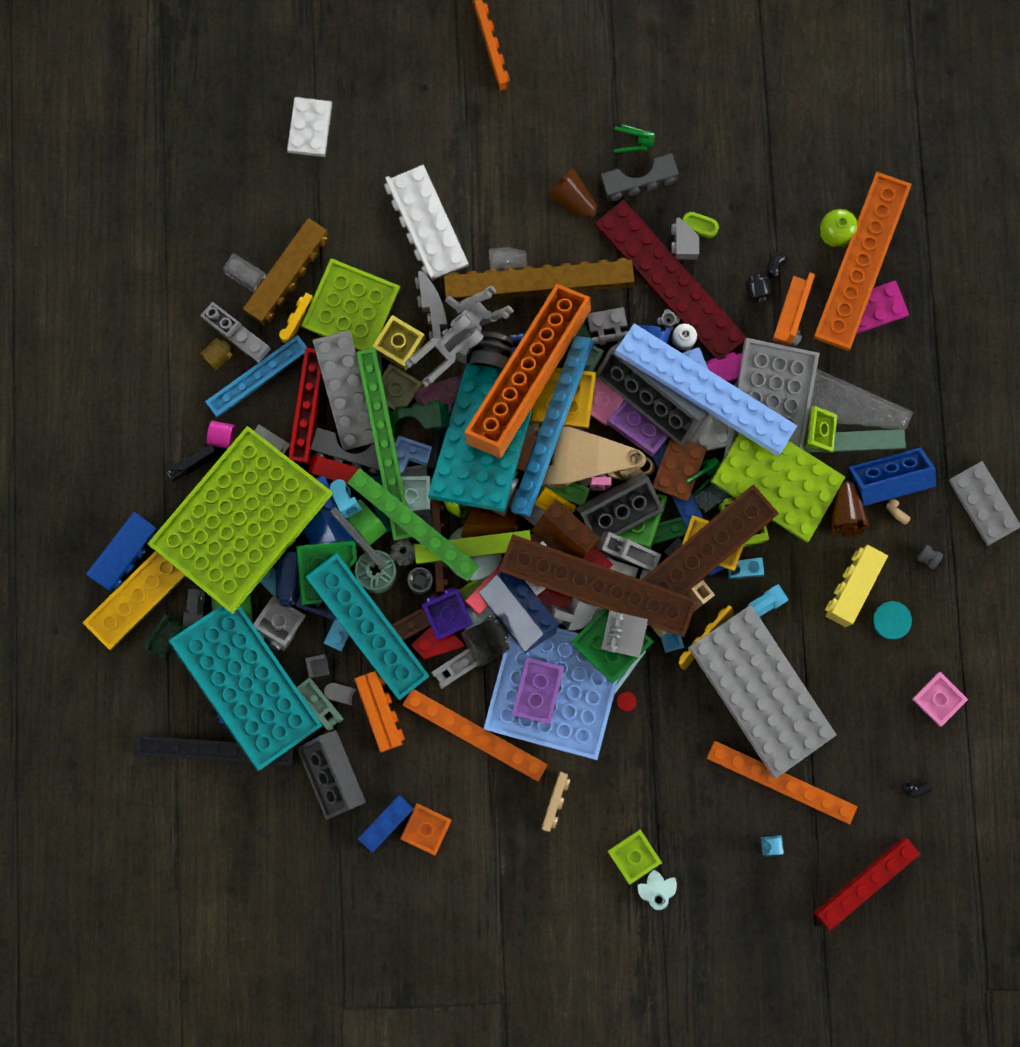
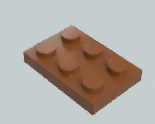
[652,437,707,502]

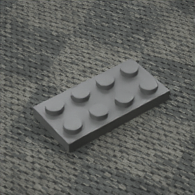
[948,461,1020,546]

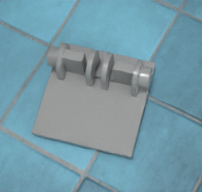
[601,611,648,658]

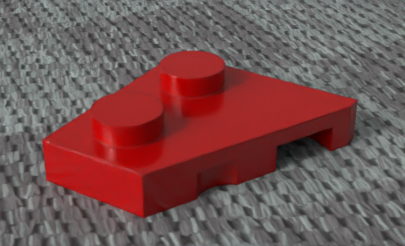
[411,627,465,659]

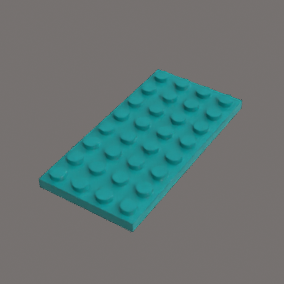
[428,363,534,513]
[168,605,322,771]

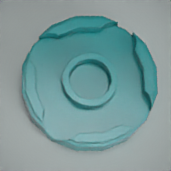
[873,601,912,640]

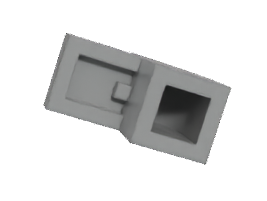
[548,597,597,630]

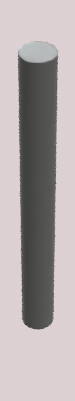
[330,507,387,570]

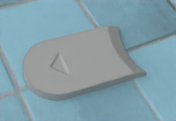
[324,683,356,705]

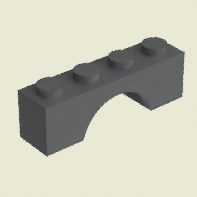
[600,153,679,201]
[310,428,380,476]

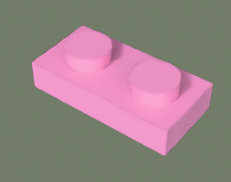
[590,474,611,491]

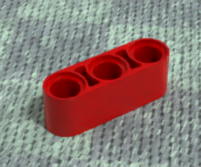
[307,455,365,489]

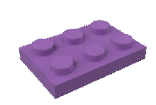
[607,400,669,457]
[512,657,564,725]

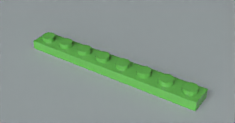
[348,468,480,581]

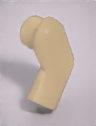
[886,498,910,525]

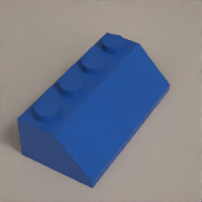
[849,447,936,506]
[303,476,358,545]
[86,512,158,592]

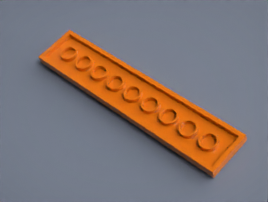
[814,172,912,351]

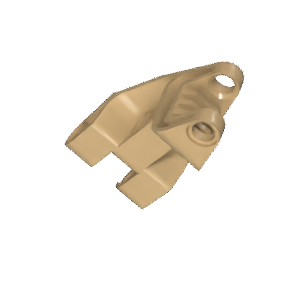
[537,427,655,488]

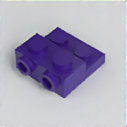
[422,587,474,640]

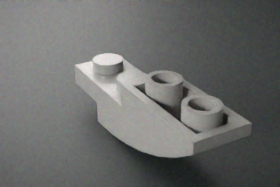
[415,271,447,348]
[200,302,271,363]

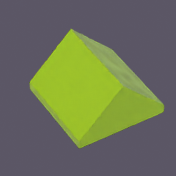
[803,406,837,452]

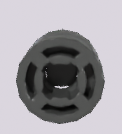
[916,544,943,570]

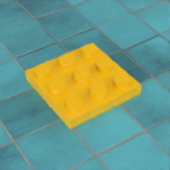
[531,368,596,429]

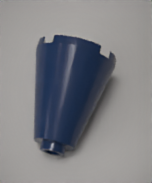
[275,552,300,607]

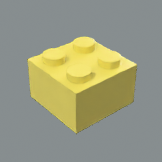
[372,315,425,371]

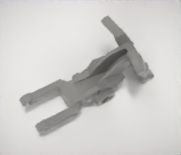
[405,285,513,387]

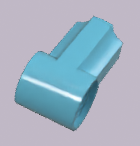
[748,584,789,617]

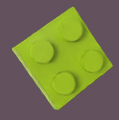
[608,830,662,885]

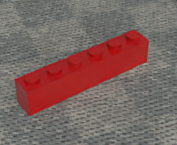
[288,348,323,466]
[814,838,920,930]

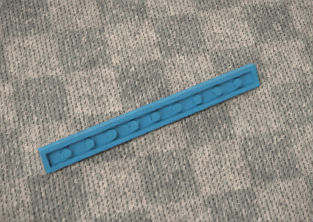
[510,336,594,517]

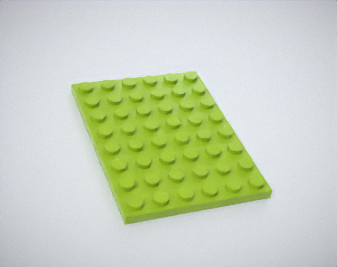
[147,426,333,614]

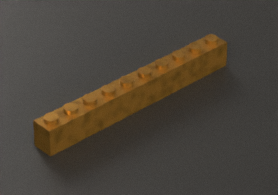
[444,258,634,302]

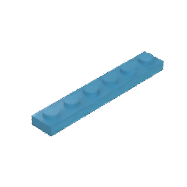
[205,335,307,418]

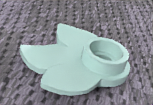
[638,870,677,910]

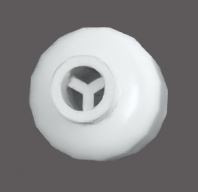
[671,324,697,351]

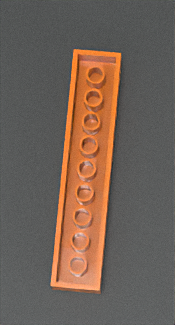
[464,284,591,459]

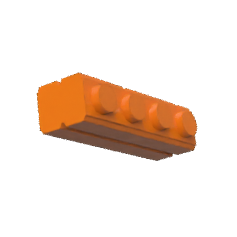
[355,671,405,753]

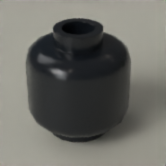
[745,273,772,303]

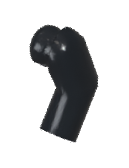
[767,252,788,278]
[902,781,932,798]

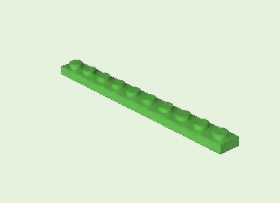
[356,348,413,541]

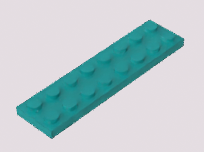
[305,553,429,700]

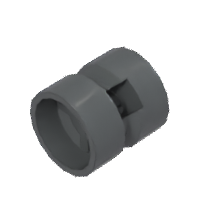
[407,567,433,595]

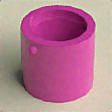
[207,421,235,449]

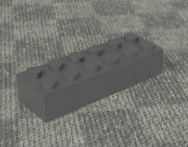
[596,341,709,446]

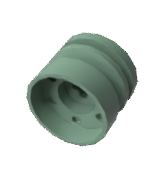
[355,550,397,594]

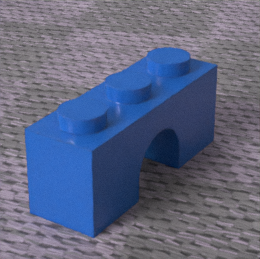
[358,795,414,853]

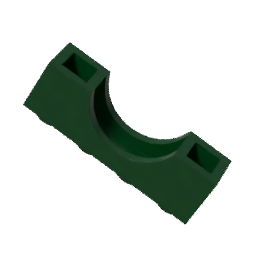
[388,400,450,436]

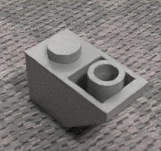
[671,218,699,260]

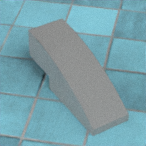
[597,532,661,571]

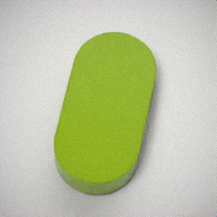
[682,212,719,238]

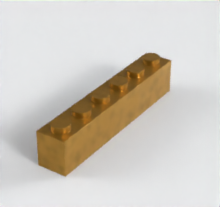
[243,218,329,326]

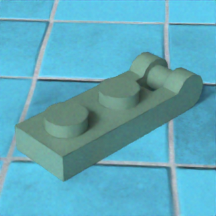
[297,678,344,732]

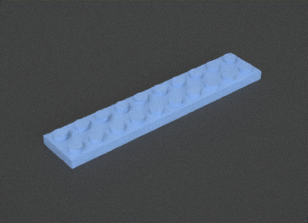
[614,323,797,457]

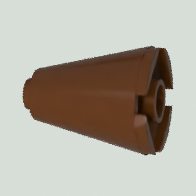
[547,168,598,219]
[830,481,869,536]

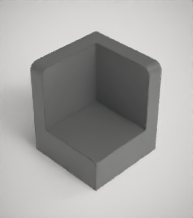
[305,654,330,679]

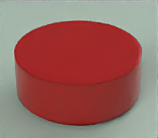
[617,692,636,712]

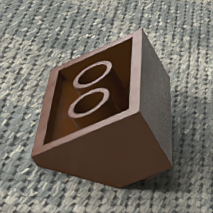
[531,500,600,559]

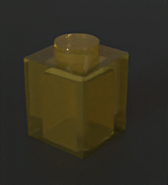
[200,338,232,370]

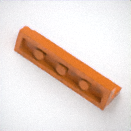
[772,273,815,347]

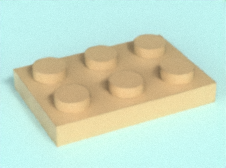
[541,772,570,832]

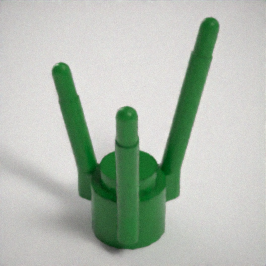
[614,124,654,153]
[685,457,720,497]

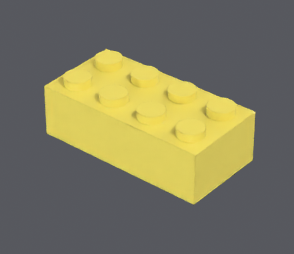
[825,545,888,627]

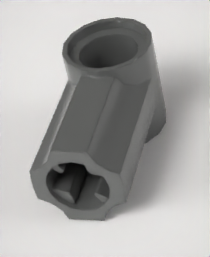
[183,589,206,627]

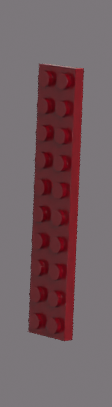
[595,199,747,360]

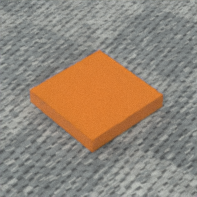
[400,803,452,856]

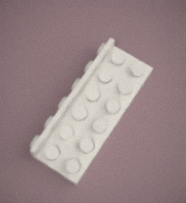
[384,165,469,282]

